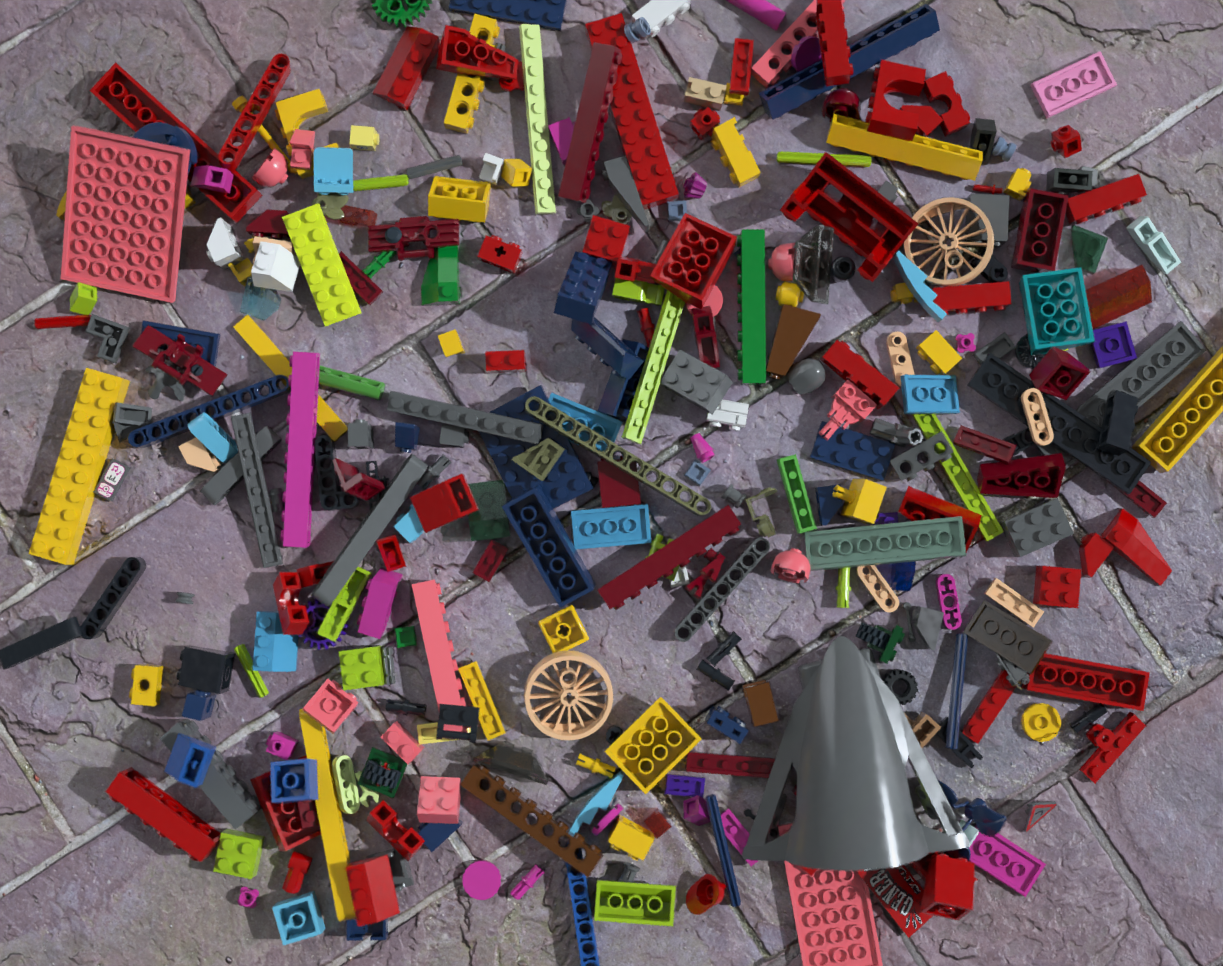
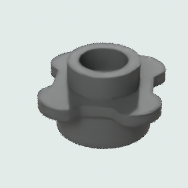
[576,199,599,223]

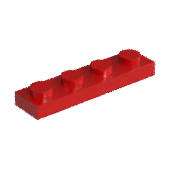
[961,669,1017,744]

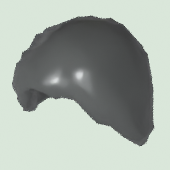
[787,358,826,394]

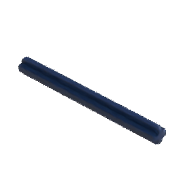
[946,633,968,750]
[705,794,741,907]

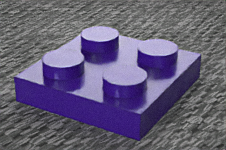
[1090,321,1137,369]

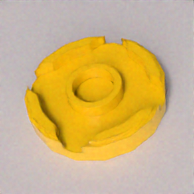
[1021,703,1061,742]

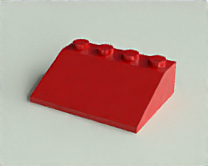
[650,213,737,310]
[250,755,321,852]

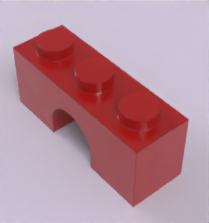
[922,71,970,137]
[273,572,309,635]
[366,800,425,861]

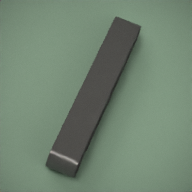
[674,537,770,642]

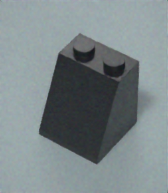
[177,645,235,694]

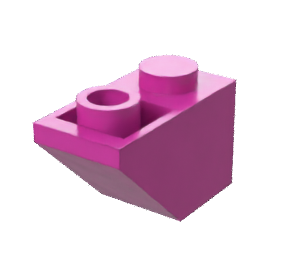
[191,165,233,194]

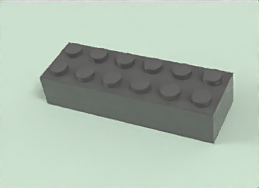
[160,719,262,830]

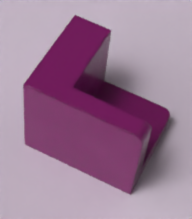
[683,795,711,826]

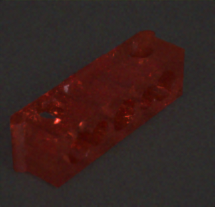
[324,205,377,227]

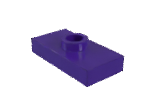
[664,774,705,797]

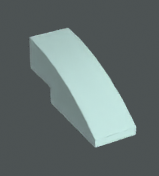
[1126,216,1181,274]

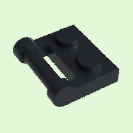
[436,703,479,743]

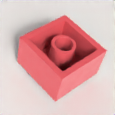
[417,776,462,824]

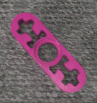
[936,574,962,630]

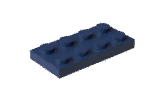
[810,421,895,481]

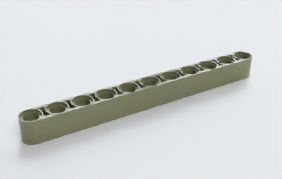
[525,397,711,516]

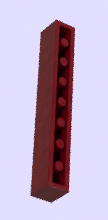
[558,42,622,203]
[597,505,741,611]

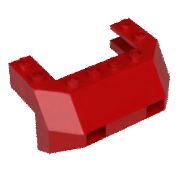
[780,152,919,282]

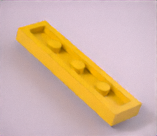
[458,661,506,741]

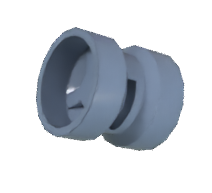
[624,17,651,43]
[991,136,1017,162]

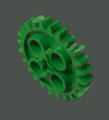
[371,0,432,28]

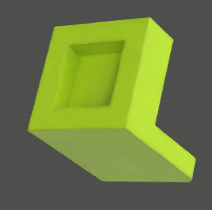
[70,282,97,315]

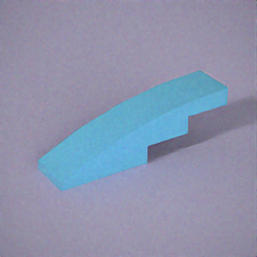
[893,251,947,322]
[569,771,624,834]

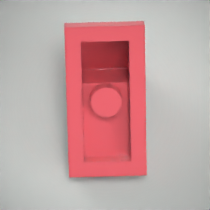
[290,129,315,170]

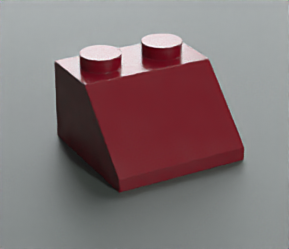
[1029,346,1090,400]

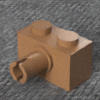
[904,712,941,748]

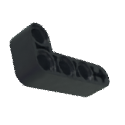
[315,435,360,511]

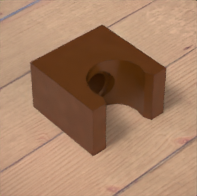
[742,679,778,727]

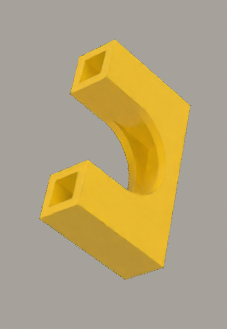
[275,89,340,179]

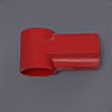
[282,851,313,894]

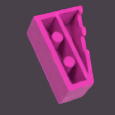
[357,567,403,639]

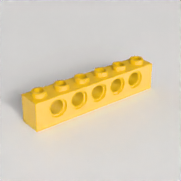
[444,14,500,134]

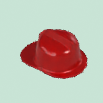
[686,874,726,915]

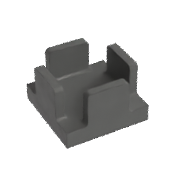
[366,848,414,892]

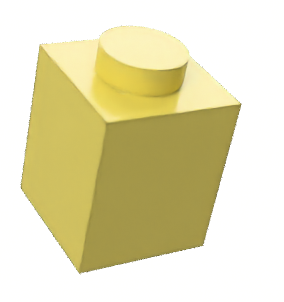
[349,125,380,151]

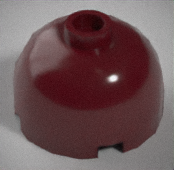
[822,88,861,122]

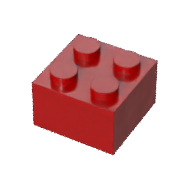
[582,215,630,266]
[1033,565,1082,608]

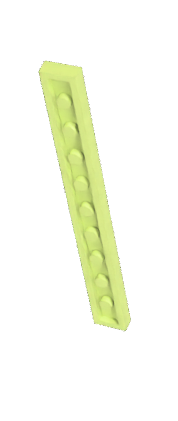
[519,24,556,214]

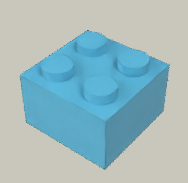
[272,891,325,946]

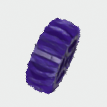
[298,599,348,650]

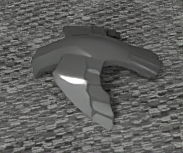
[145,361,185,401]

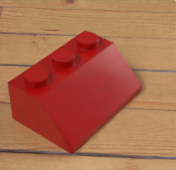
[345,854,400,926]

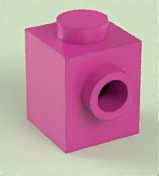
[266,731,299,760]

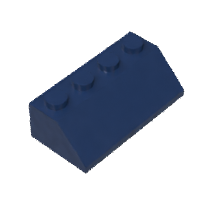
[571,317,644,379]
[597,339,649,423]

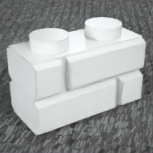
[706,399,749,431]

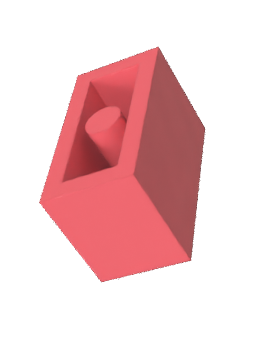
[380,721,425,764]

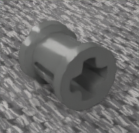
[721,484,747,508]
[617,862,640,882]

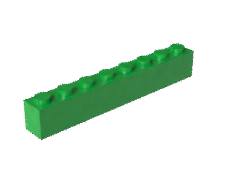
[737,229,766,385]

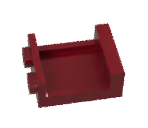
[597,455,641,508]

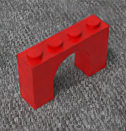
[865,60,926,141]

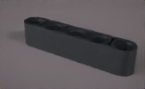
[81,557,146,639]
[0,617,84,670]

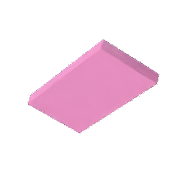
[1030,51,1117,119]

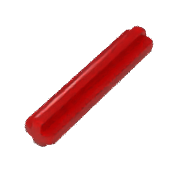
[34,315,91,329]

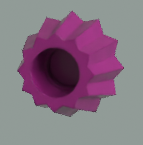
[683,172,707,199]

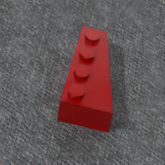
[815,0,853,87]
[898,486,982,553]

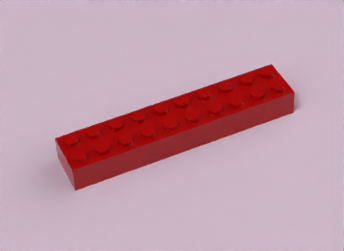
[585,13,679,210]
[89,62,262,223]

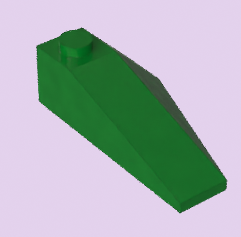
[421,246,460,306]

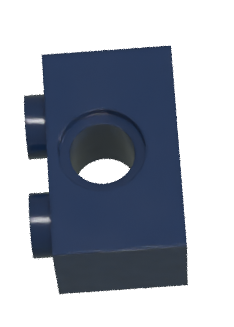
[182,689,217,721]

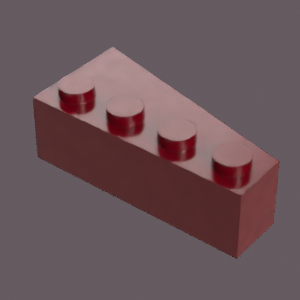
[977,453,1066,498]

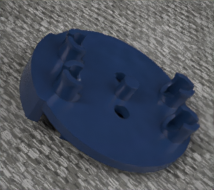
[132,122,197,174]

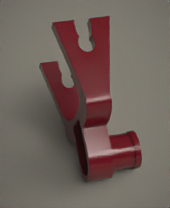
[685,547,726,599]

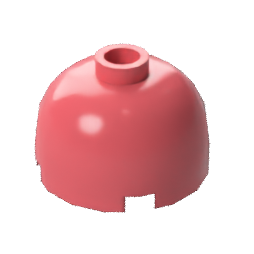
[252,148,289,187]
[768,243,800,281]
[770,548,811,583]

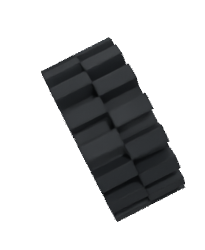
[882,669,918,705]

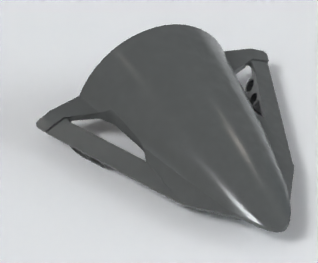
[742,636,970,871]

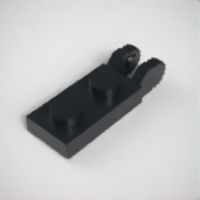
[936,717,983,769]

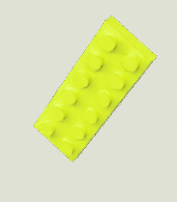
[282,204,362,327]

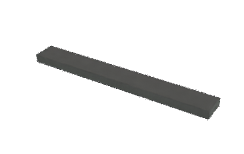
[231,412,283,568]

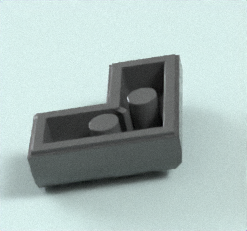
[85,314,130,364]

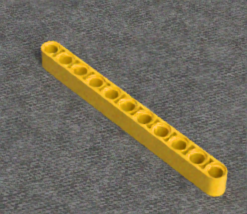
[299,708,356,922]

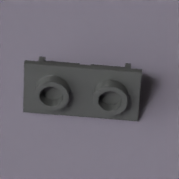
[995,653,1030,690]

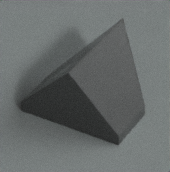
[113,403,152,443]

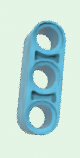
[188,412,238,463]

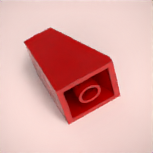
[920,854,975,921]

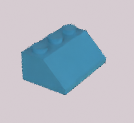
[252,611,299,672]

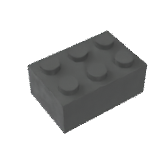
[660,350,733,415]
[999,498,1074,557]

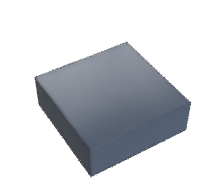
[667,200,687,222]
[684,459,711,486]

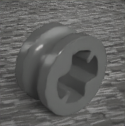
[175,592,195,604]

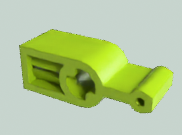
[612,278,664,306]

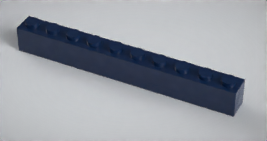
[759,4,940,120]

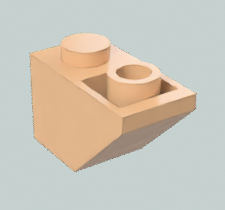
[178,437,221,473]

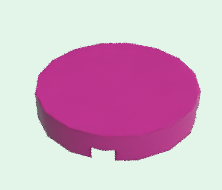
[591,803,623,836]
[462,860,501,900]

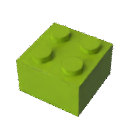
[339,645,385,691]
[213,829,265,879]

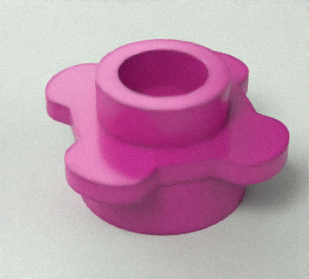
[956,333,976,353]
[237,886,259,908]

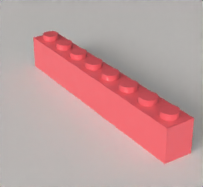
[412,579,471,732]

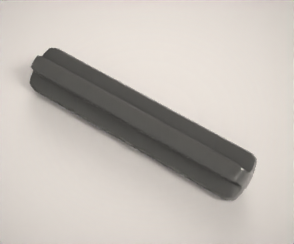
[406,155,462,179]

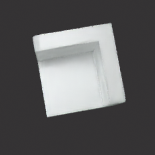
[479,153,504,185]

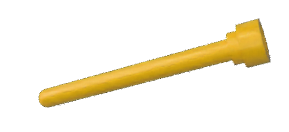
[232,96,294,173]

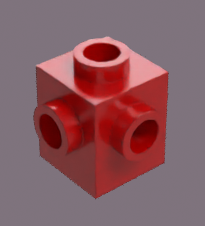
[689,107,720,141]
[1051,125,1082,158]

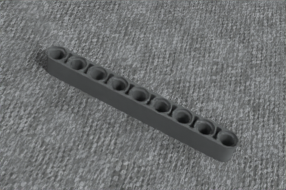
[311,454,428,607]

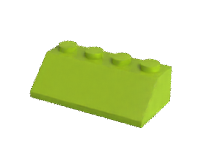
[594,880,676,926]

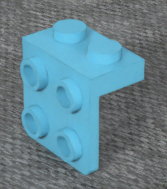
[314,147,353,195]

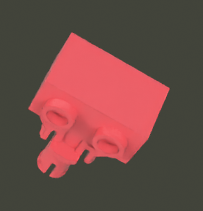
[818,379,877,440]

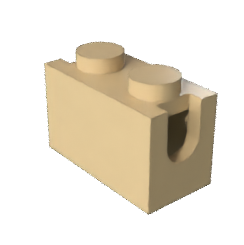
[684,77,727,111]

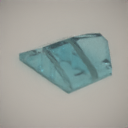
[240,277,281,321]

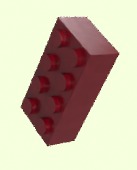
[1011,188,1068,273]

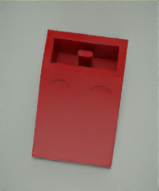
[410,474,479,533]

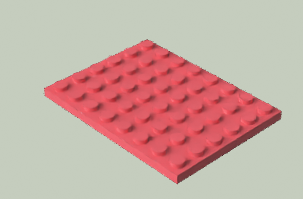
[61,125,190,303]

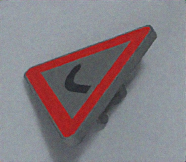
[1023,801,1057,832]

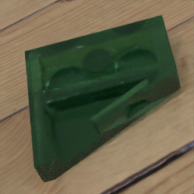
[1071,225,1108,275]

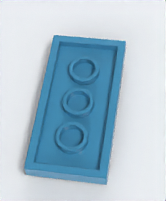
[571,504,651,549]

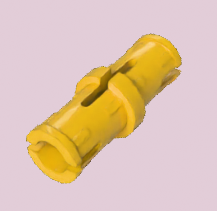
[575,753,616,779]

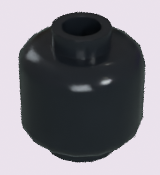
[829,256,856,283]

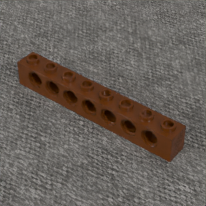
[460,764,604,877]

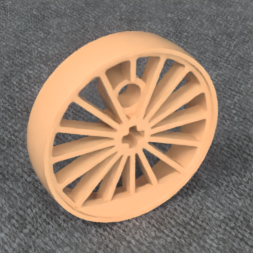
[904,197,994,287]
[524,650,613,740]

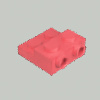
[302,679,359,734]

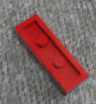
[729,38,754,95]

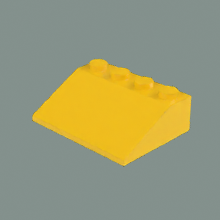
[604,696,702,794]

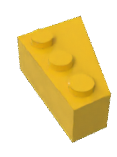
[711,117,761,188]

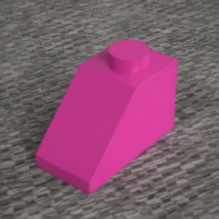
[548,117,575,166]

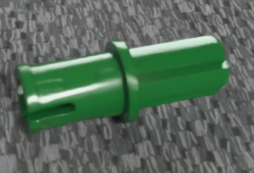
[362,251,396,279]

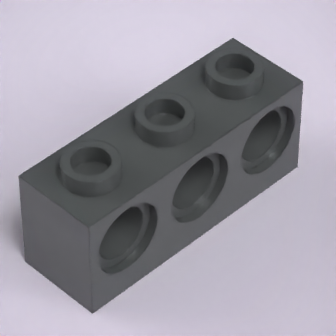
[890,431,954,481]

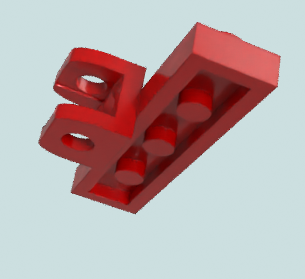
[1079,712,1146,784]

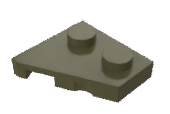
[512,438,565,481]

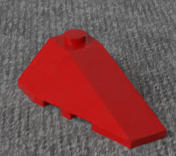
[436,25,518,80]

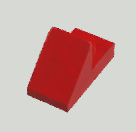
[376,535,406,572]

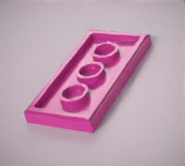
[969,825,1046,897]

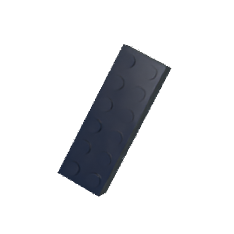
[502,484,596,608]

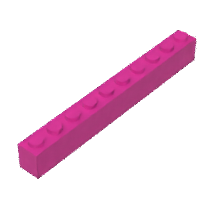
[280,351,320,548]

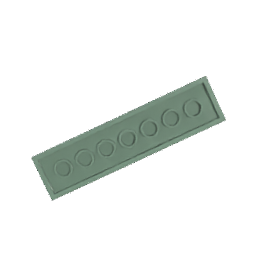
[805,516,966,571]

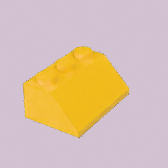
[428,176,491,223]

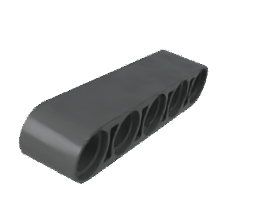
[200,426,282,505]

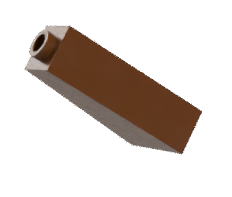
[766,304,821,380]

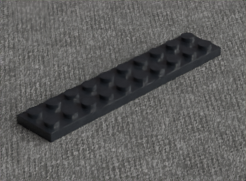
[967,353,1151,494]

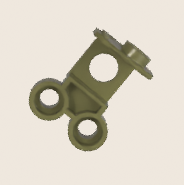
[745,487,778,538]

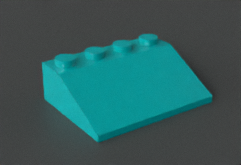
[1019,267,1095,356]

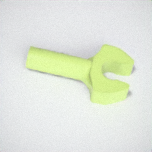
[355,770,380,807]

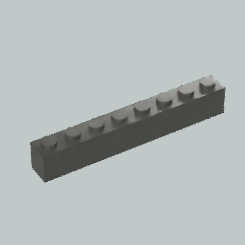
[387,391,544,444]

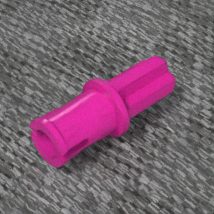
[510,864,545,900]

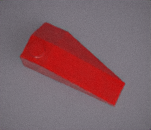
[1100,508,1172,586]

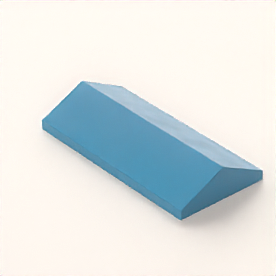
[549,392,623,452]

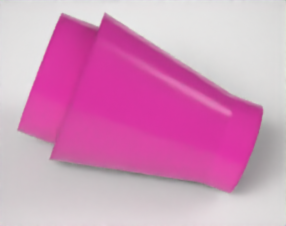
[690,433,715,463]

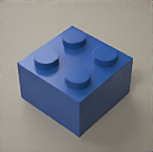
[270,759,318,803]

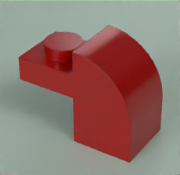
[615,257,656,284]

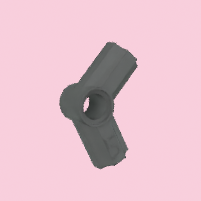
[870,418,923,447]

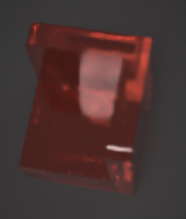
[643,808,672,839]

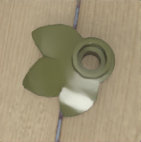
[311,192,349,220]
[602,194,632,225]

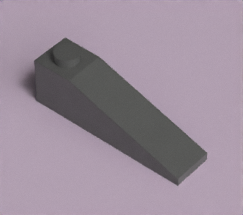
[601,155,649,233]

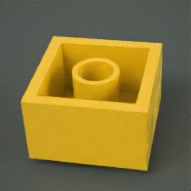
[608,814,654,861]

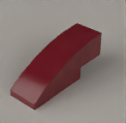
[691,306,720,368]

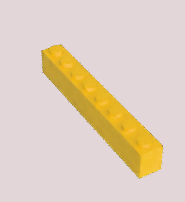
[826,114,983,181]

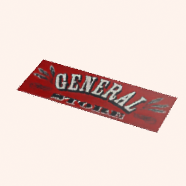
[856,864,934,938]

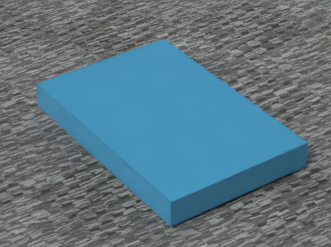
[900,375,960,414]

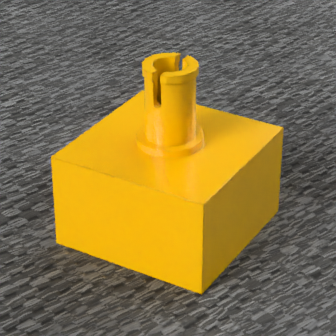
[832,479,887,524]

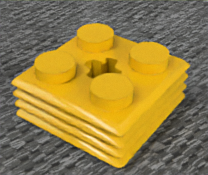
[538,605,589,653]

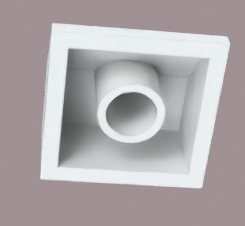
[207,218,244,269]
[251,241,300,292]

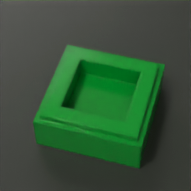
[395,626,417,648]

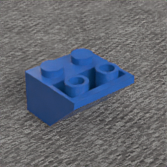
[164,733,217,788]

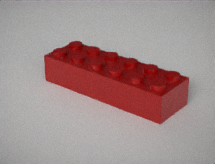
[1021,653,1150,711]
[105,767,221,862]

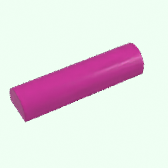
[726,0,787,31]

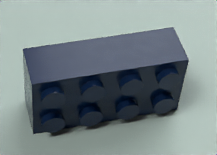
[554,251,612,324]

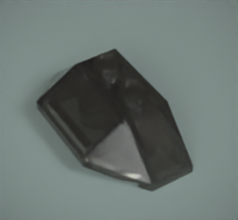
[792,225,834,305]
[472,741,549,785]

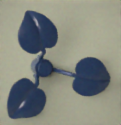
[938,780,1006,861]

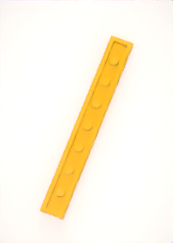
[234,314,348,442]

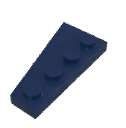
[141,320,220,367]

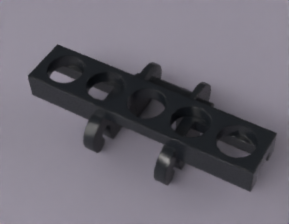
[366,461,389,510]

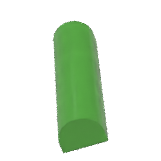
[319,366,385,400]
[777,454,817,534]

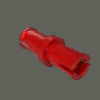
[637,308,656,347]

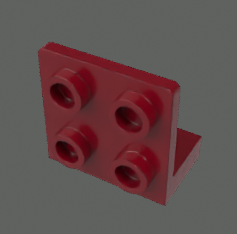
[332,458,385,501]

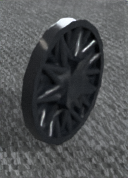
[1015,334,1046,369]

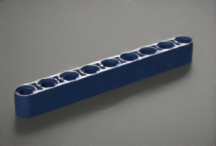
[128,375,291,448]

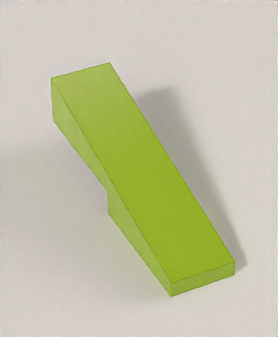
[317,567,372,642]

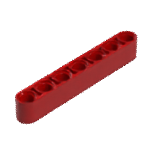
[218,53,291,172]

